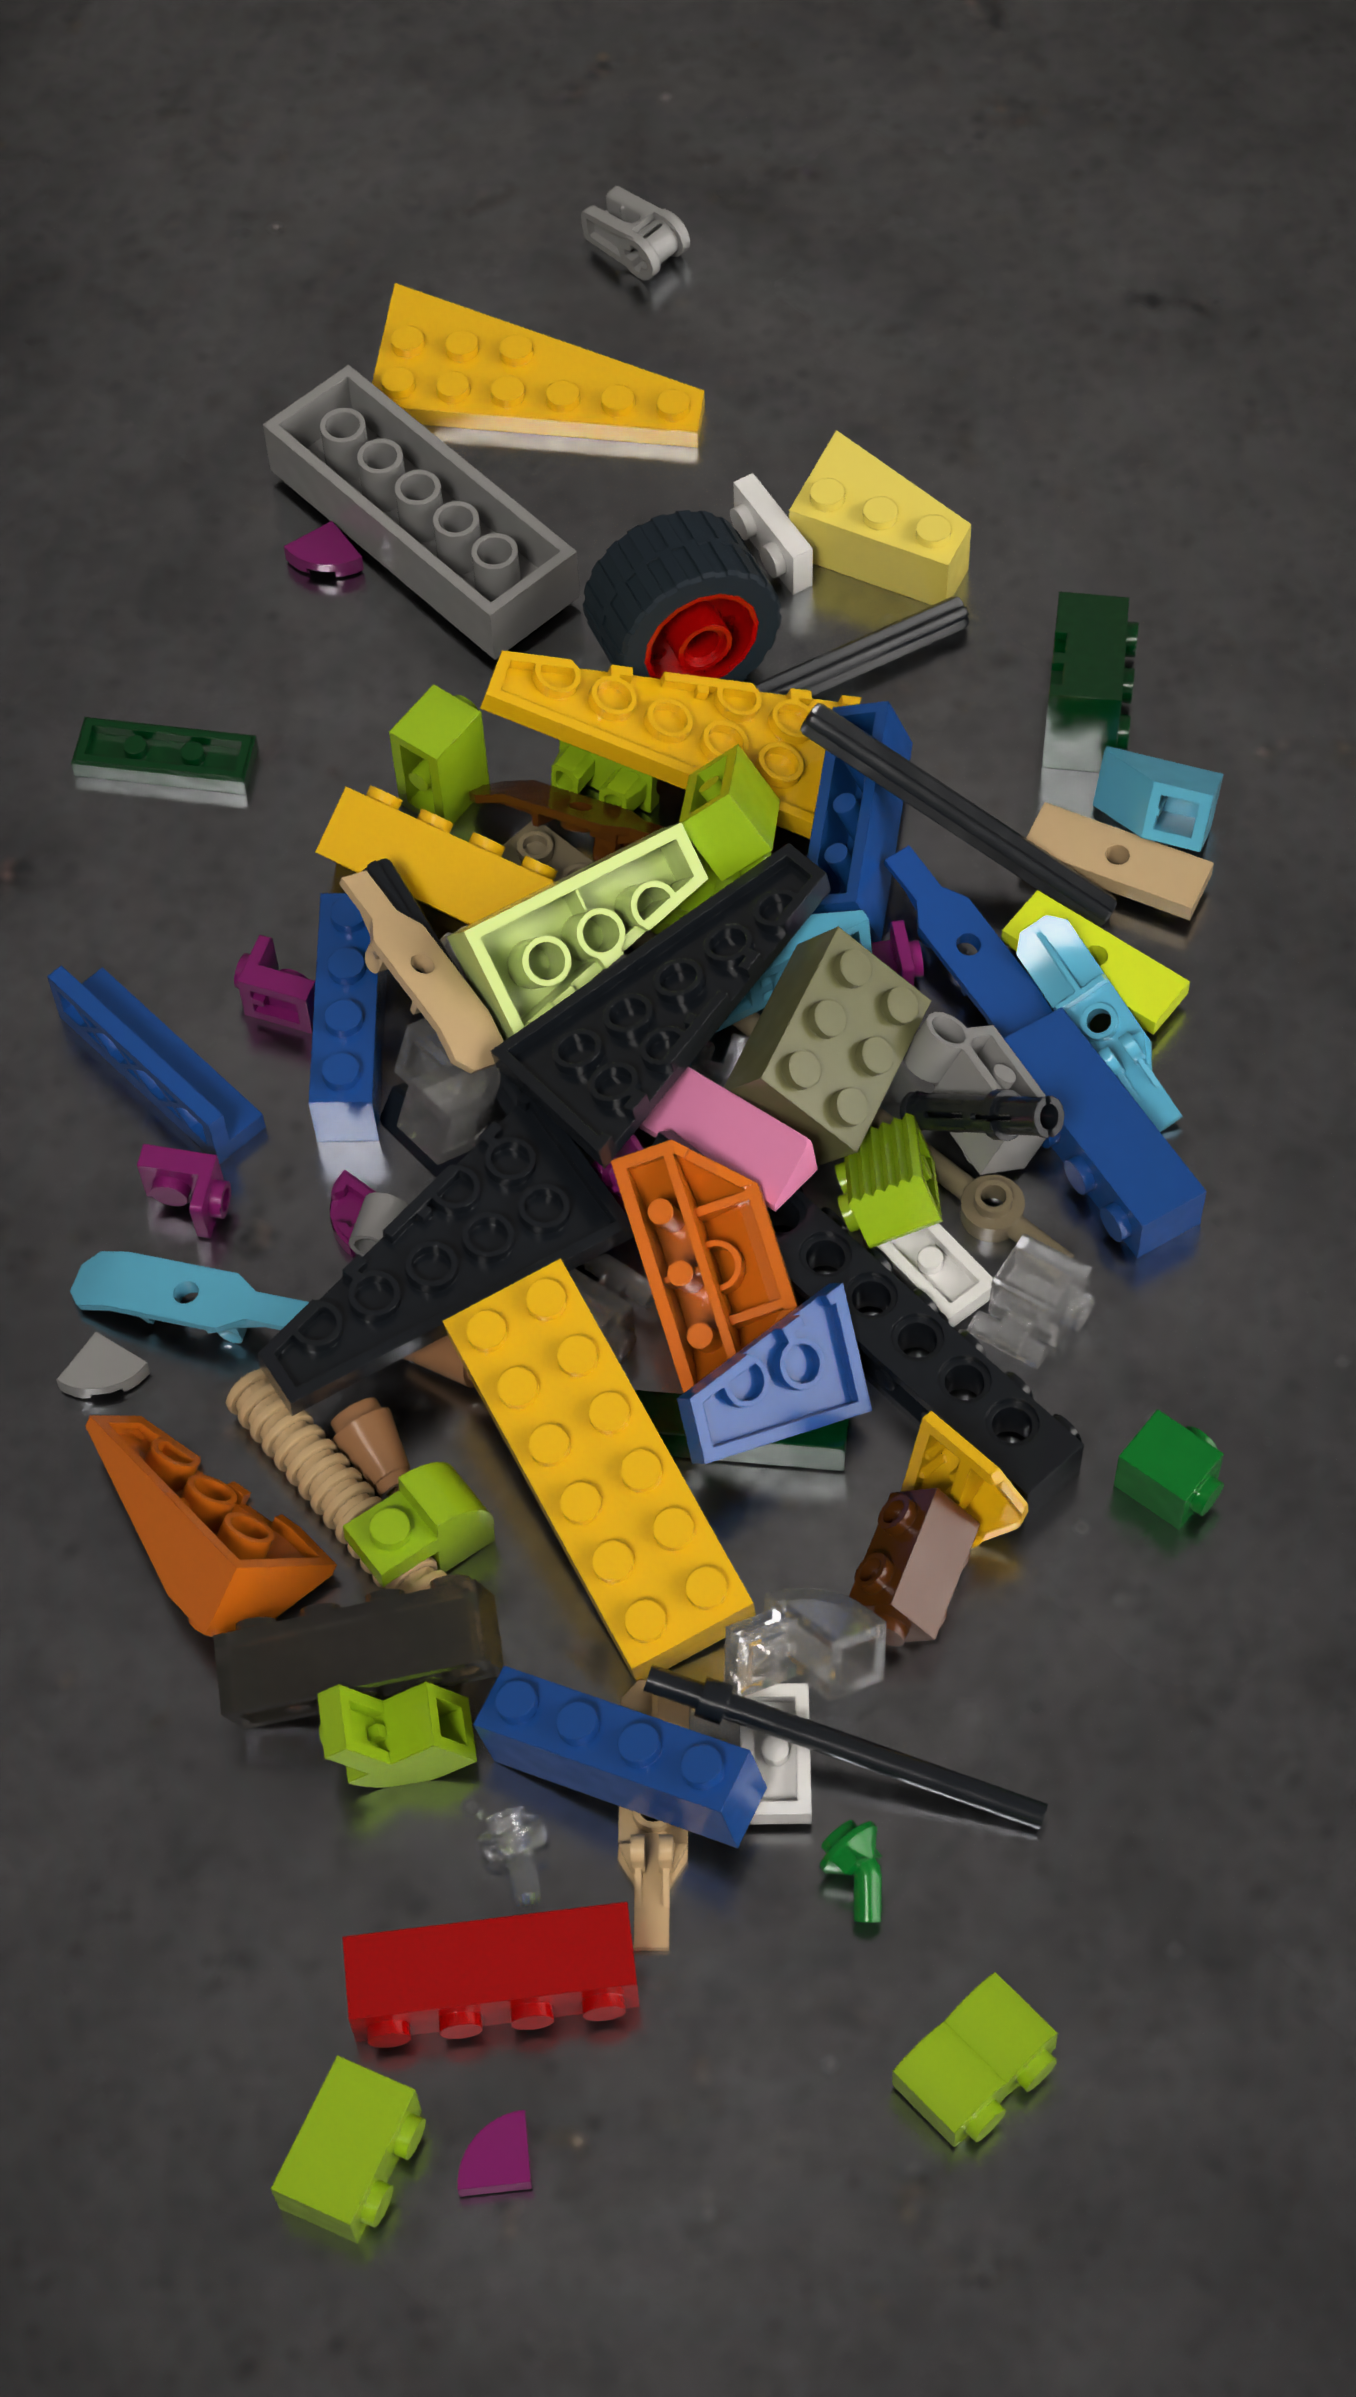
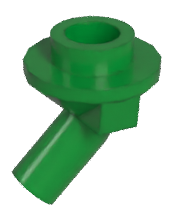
[819,1820,882,1923]

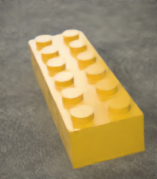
[442,1258,757,1682]

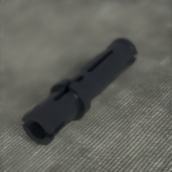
[899,1089,1064,1141]

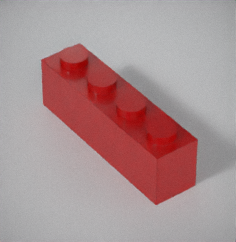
[342,1901,640,2048]

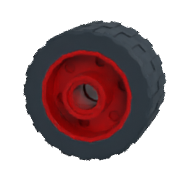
[583,510,782,682]

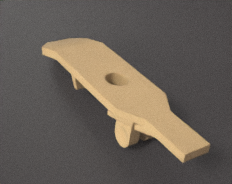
[339,870,504,1074]
[618,1680,689,1951]

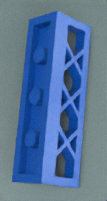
[47,966,266,1164]

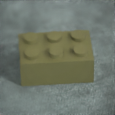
[723,926,931,1166]

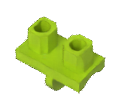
[551,740,660,813]

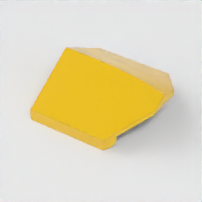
[900,1411,1028,1549]

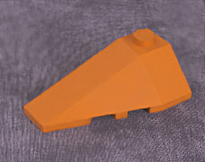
[85,1415,337,1637]

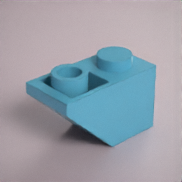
[1093,746,1224,852]

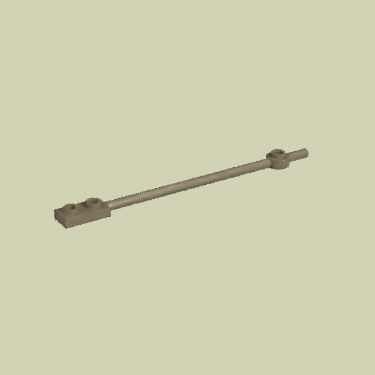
[502,820,1074,1275]

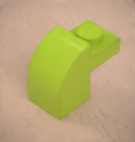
[343,1462,495,1587]
[317,1682,477,1788]

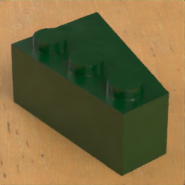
[1042,592,1139,773]

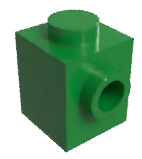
[1114,1409,1224,1530]

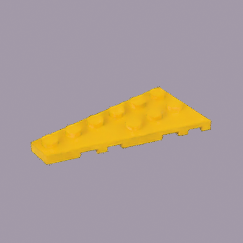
[372,283,705,448]
[480,650,862,839]

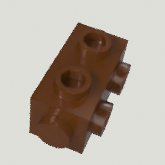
[844,1487,981,1647]

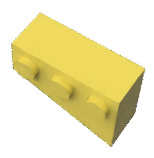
[789,430,971,605]

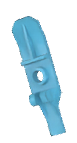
[1016,915,1183,1132]
[70,1251,309,1343]

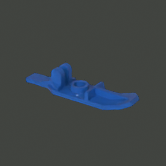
[884,845,1053,1038]

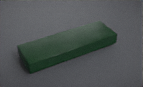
[71,717,259,795]

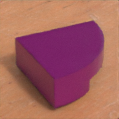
[284,521,364,577]
[330,1169,376,1257]
[457,2110,532,2197]

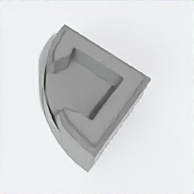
[56,1332,151,1399]

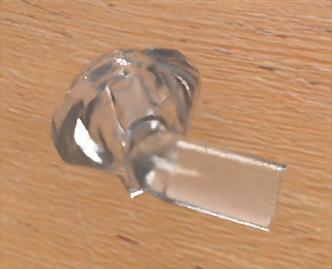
[477,1805,548,1908]

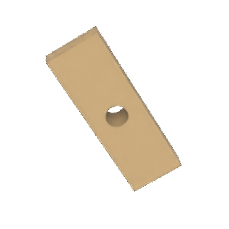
[1026,802,1214,921]

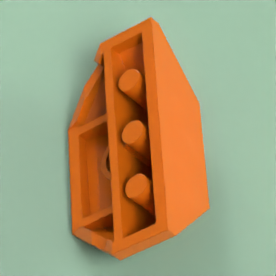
[611,1139,798,1393]

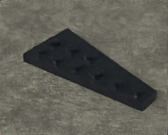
[491,843,831,1169]
[258,1093,633,1416]

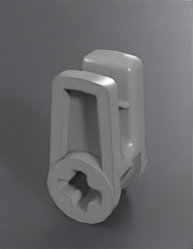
[581,186,690,280]

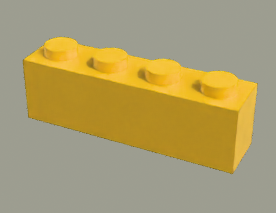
[315,785,558,925]

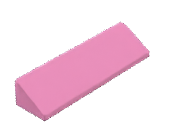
[638,1067,818,1212]

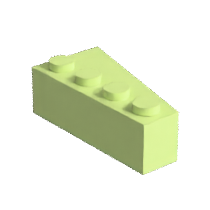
[447,822,709,1041]

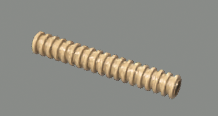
[225,1368,502,1679]

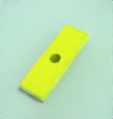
[1001,890,1190,1035]

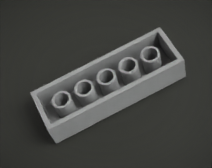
[263,364,580,660]

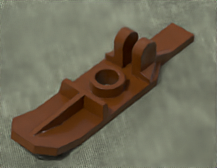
[469,780,664,861]

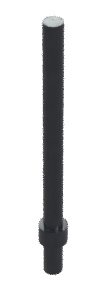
[643,1664,1048,1830]

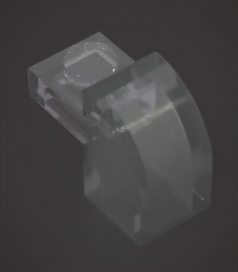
[394,1018,501,1165]
[724,1588,887,1702]

